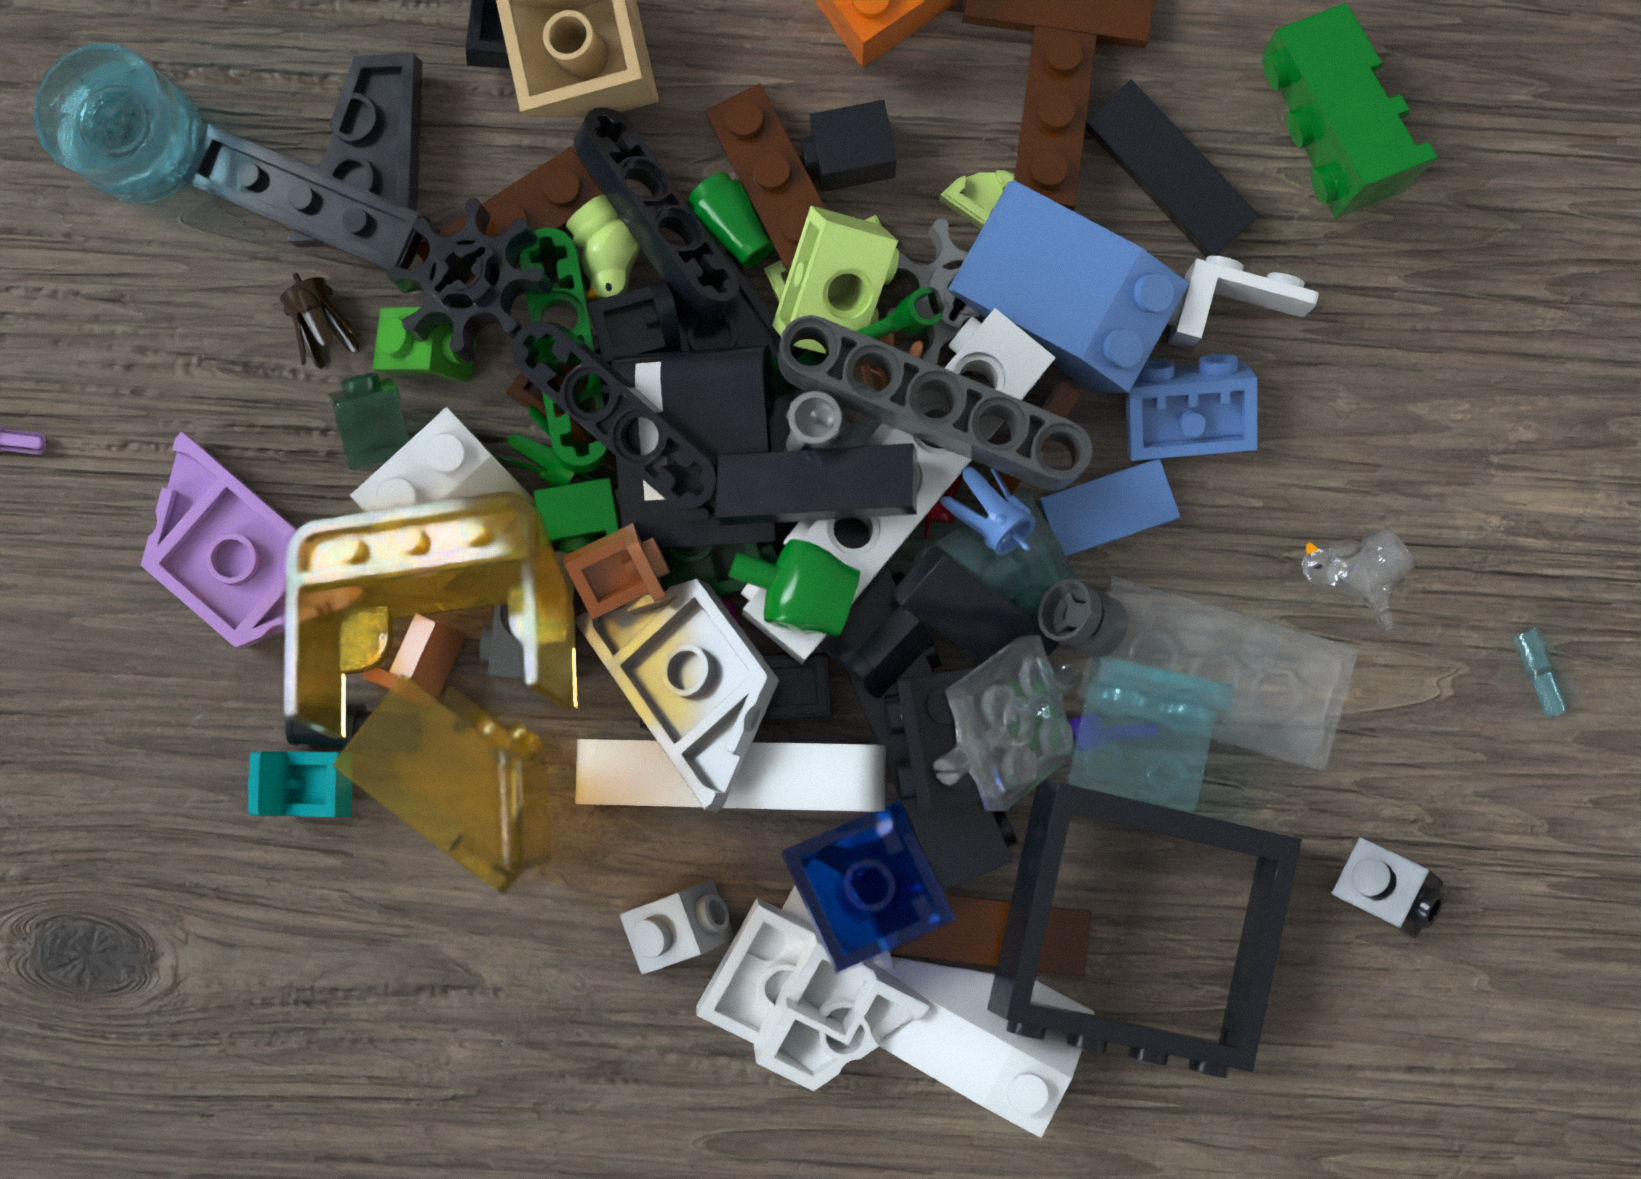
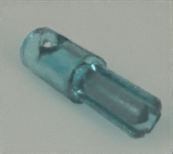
[1511,627,1567,717]

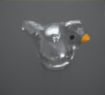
[1301,526,1416,632]

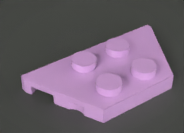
[141,431,369,649]

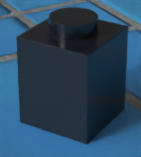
[800,100,897,192]

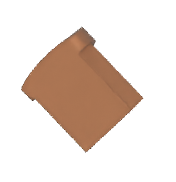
[362,613,467,707]

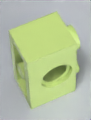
[772,205,899,354]

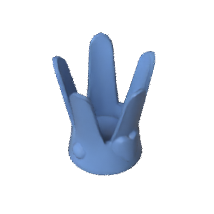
[940,467,1036,555]

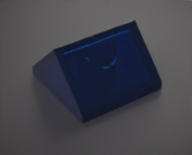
[781,801,956,974]

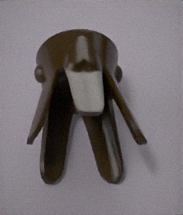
[280,273,362,369]

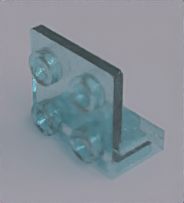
[1067,656,1233,812]

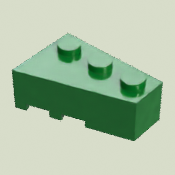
[1262,2,1438,219]

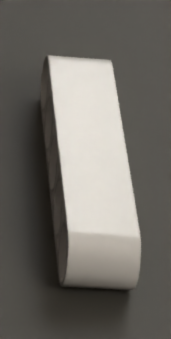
[575,739,886,812]

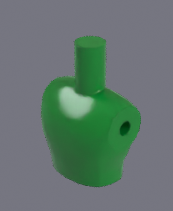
[728,539,861,637]

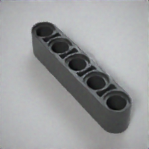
[777,315,1093,491]

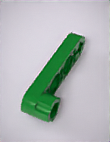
[519,228,610,473]

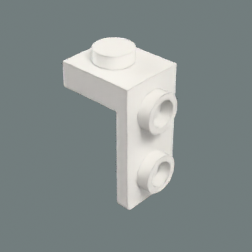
[1167,256,1319,350]

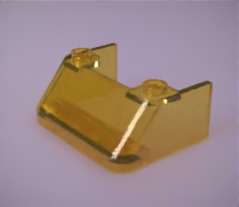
[284,491,577,739]
[332,674,552,894]

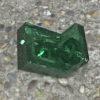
[328,372,409,470]

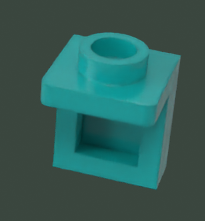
[248,751,353,817]

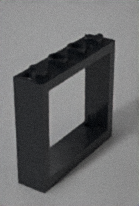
[987,779,1302,1078]

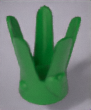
[498,405,596,487]

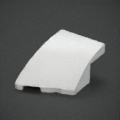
[696,897,930,1091]

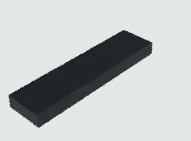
[183,124,431,271]

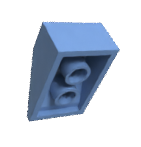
[947,180,1189,393]

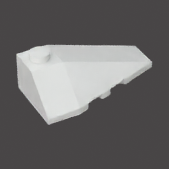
[871,955,1095,1138]

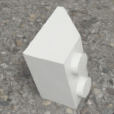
[350,407,535,587]

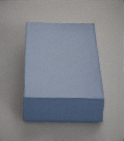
[1038,459,1181,560]

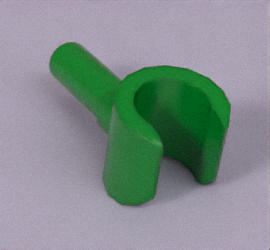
[856,288,943,340]

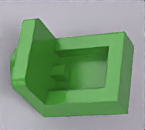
[372,307,477,382]

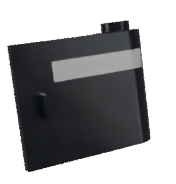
[601,344,778,548]

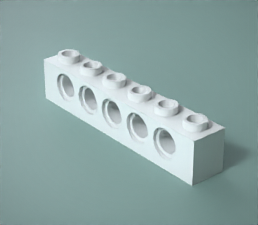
[741,308,1056,665]

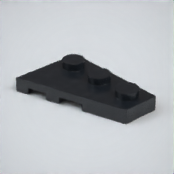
[288,53,423,247]

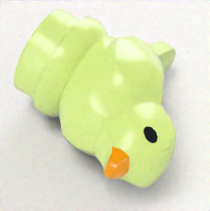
[566,194,666,301]

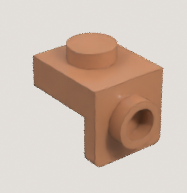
[562,523,670,620]

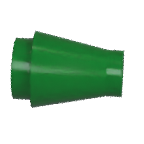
[687,172,774,268]

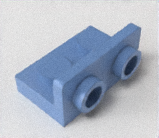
[1125,353,1258,461]

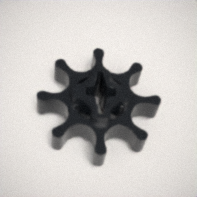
[388,198,553,363]

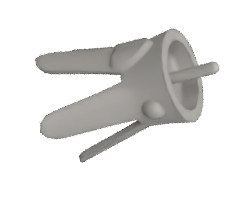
[786,391,853,451]

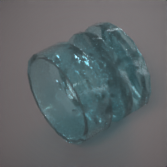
[33,44,204,203]

